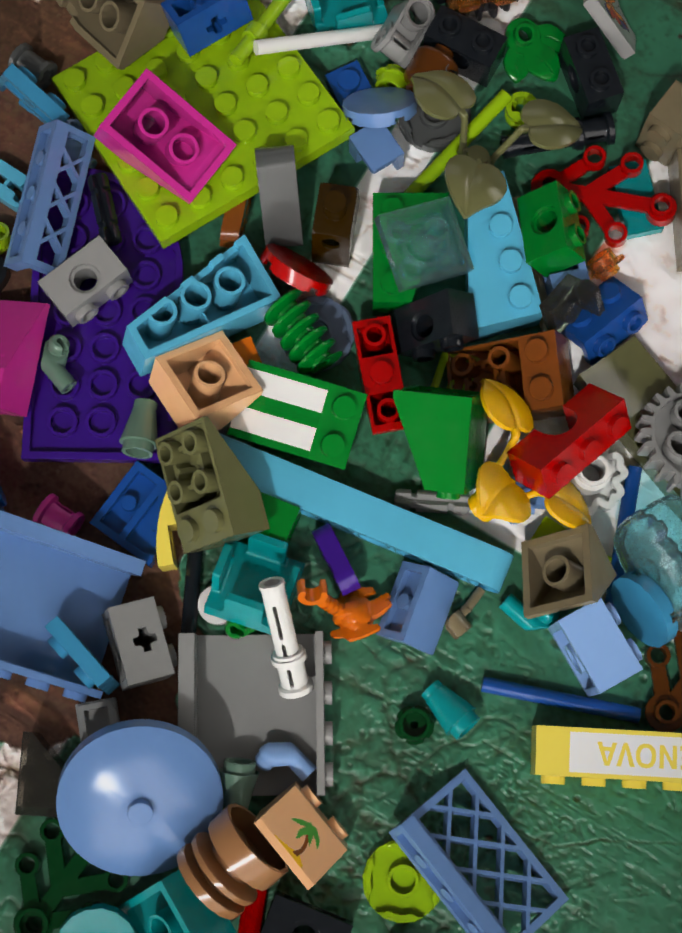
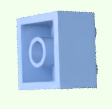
[548,598,643,697]

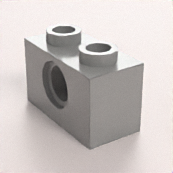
[38,235,133,327]

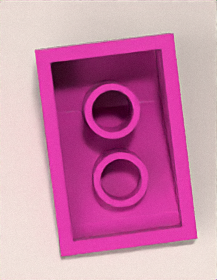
[94,68,237,204]

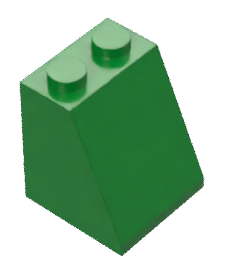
[393,385,488,500]

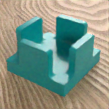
[305,0,388,48]
[204,533,305,635]

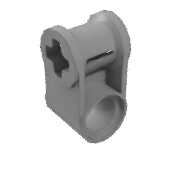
[370,0,435,69]

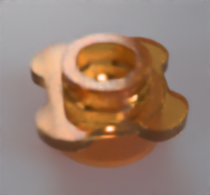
[586,247,625,282]

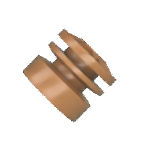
[176,803,289,920]

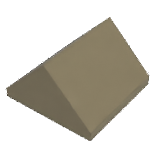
[521,523,617,619]

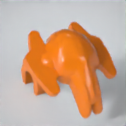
[296,579,392,642]

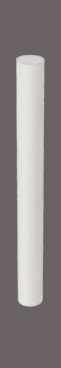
[253,24,383,55]

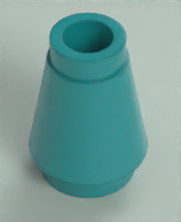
[421,680,480,740]

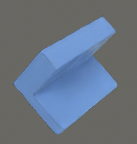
[376,561,459,655]

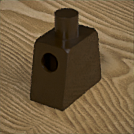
[312,183,360,268]

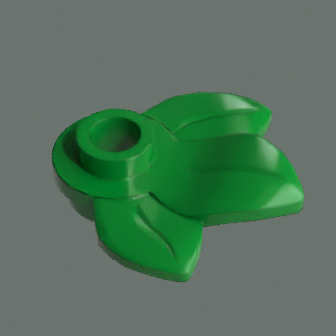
[503,18,566,84]

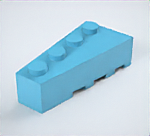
[464,171,544,342]
[122,234,281,377]

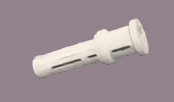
[258,576,314,699]

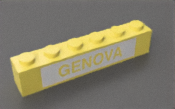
[530,725,682,791]

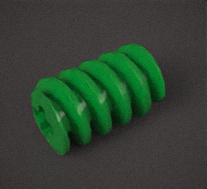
[264,289,343,376]

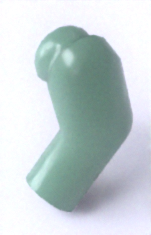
[41,334,77,394]

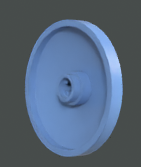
[56,719,223,876]

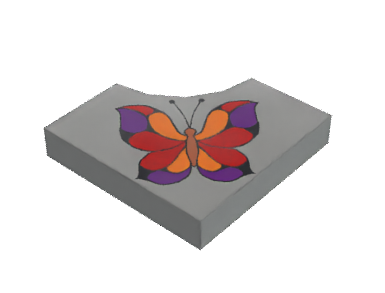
[583,0,636,60]

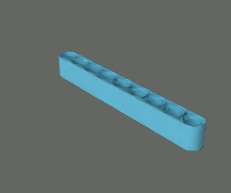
[220,434,514,594]

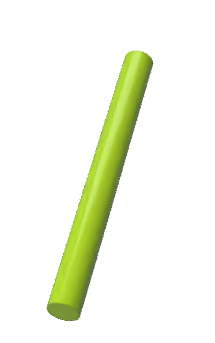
[403,89,512,193]

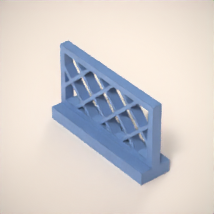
[388,769,569,933]

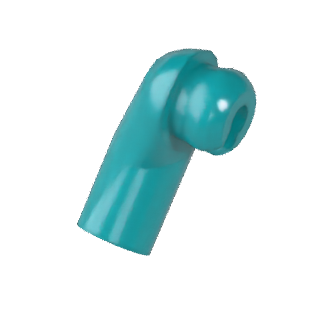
[498,593,560,631]

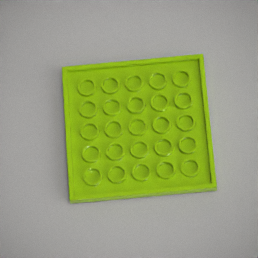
[51,0,355,249]

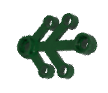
[13,818,130,933]

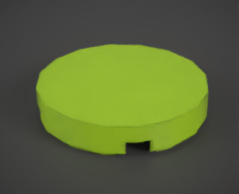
[362,840,440,923]

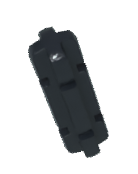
[87,173,122,247]

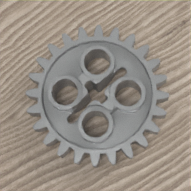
[634,383,682,499]

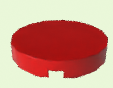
[261,243,333,297]

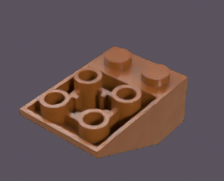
[446,329,574,424]

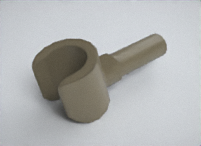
[445,587,485,640]

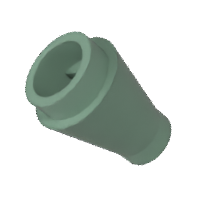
[119,398,158,459]
[219,757,259,810]

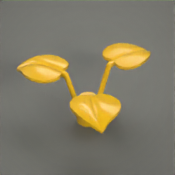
[468,379,592,529]

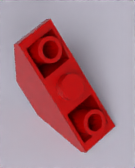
[352,315,404,435]

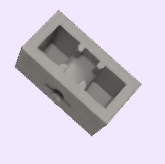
[102,596,178,691]

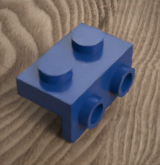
[555,275,648,366]

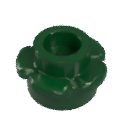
[395,705,434,745]

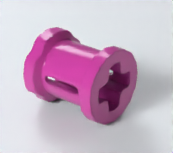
[32,493,85,536]

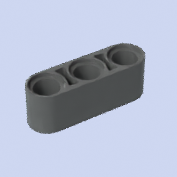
[255,145,303,247]

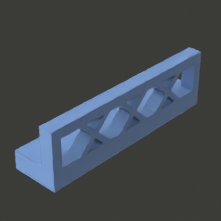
[4,119,96,275]

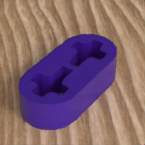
[311,523,361,596]

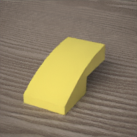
[156,492,178,572]

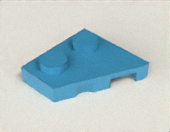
[0,63,70,124]
[45,616,120,695]

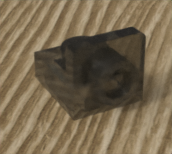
[539,274,605,334]

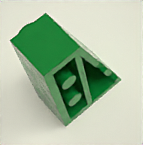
[372,193,449,316]

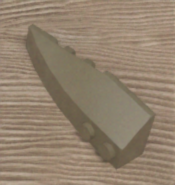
[56,0,170,70]

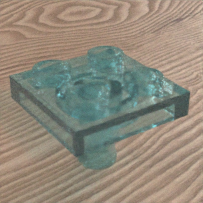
[374,196,474,292]

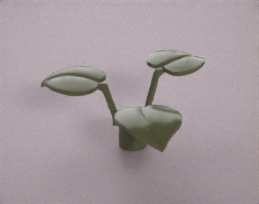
[410,70,582,219]

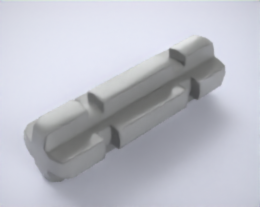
[394,488,470,515]

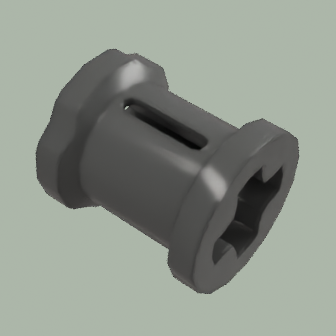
[8,42,58,90]

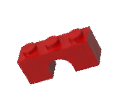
[507,383,631,499]

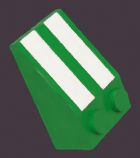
[226,360,368,470]

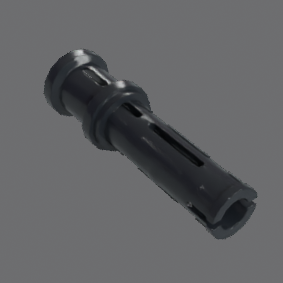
[500,111,616,159]

